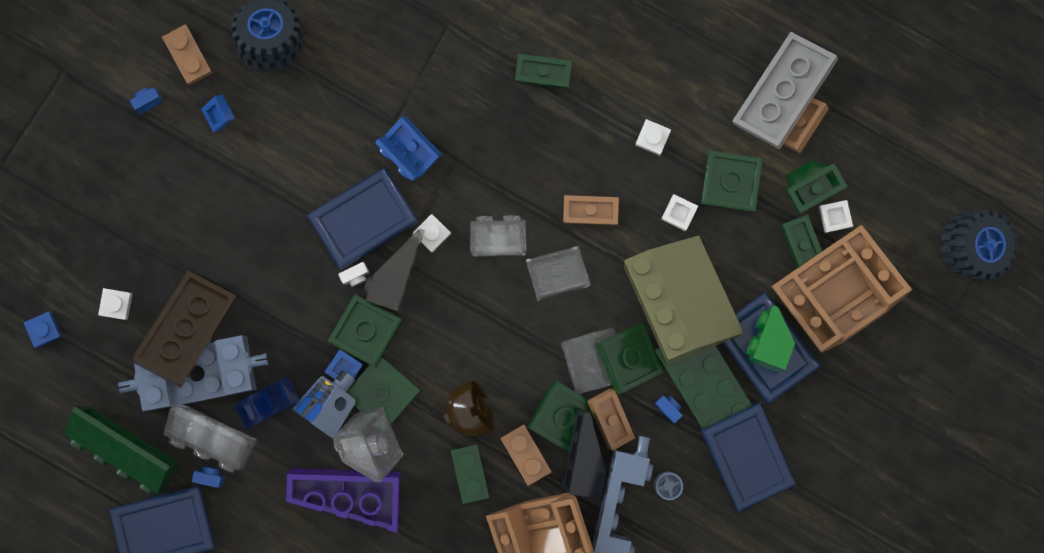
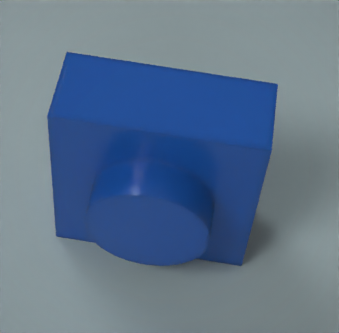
[130,87,164,114]
[201,95,235,133]
[24,312,62,348]
[325,349,363,379]
[654,396,683,423]
[192,466,226,488]

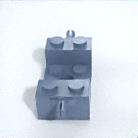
[118,335,268,411]
[592,436,653,553]

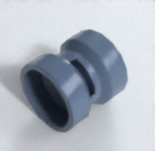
[653,471,683,500]

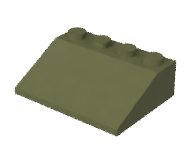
[624,236,744,366]

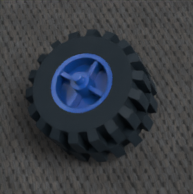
[231,0,304,72]
[940,210,1018,279]

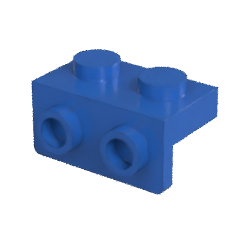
[375,116,442,181]

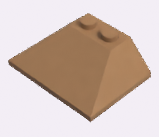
[772,225,912,353]
[486,493,594,553]

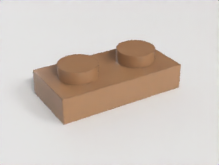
[162,24,213,86]
[783,98,829,153]
[563,195,619,225]
[587,388,635,451]
[500,425,551,486]

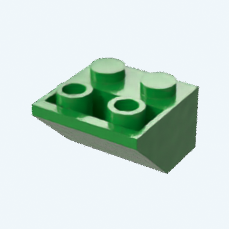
[746,305,795,373]

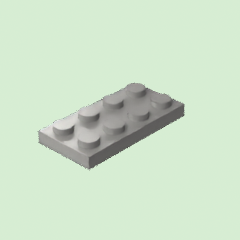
[732,32,838,150]

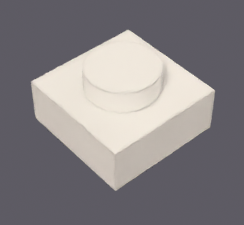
[635,119,671,156]
[661,194,698,231]
[819,200,853,233]
[413,214,451,253]
[338,262,370,287]
[98,288,133,320]

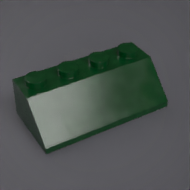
[64,406,180,494]

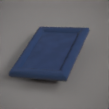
[307,167,419,270]
[723,291,821,405]
[701,402,797,513]
[109,485,216,553]

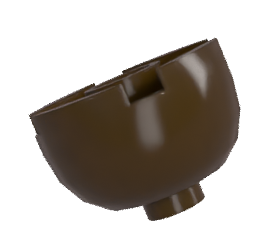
[444,381,494,437]

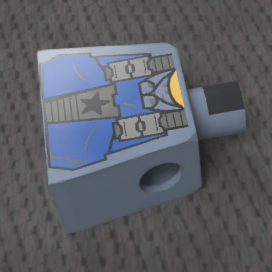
[293,370,356,438]

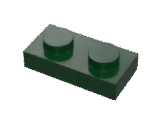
[515,54,572,89]
[780,215,822,268]
[450,444,490,504]

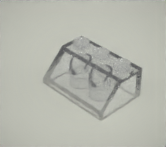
[164,405,257,472]

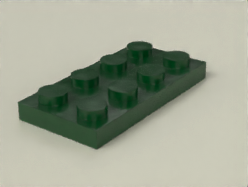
[655,346,752,430]

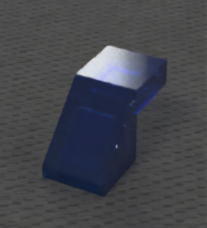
[234,377,300,429]

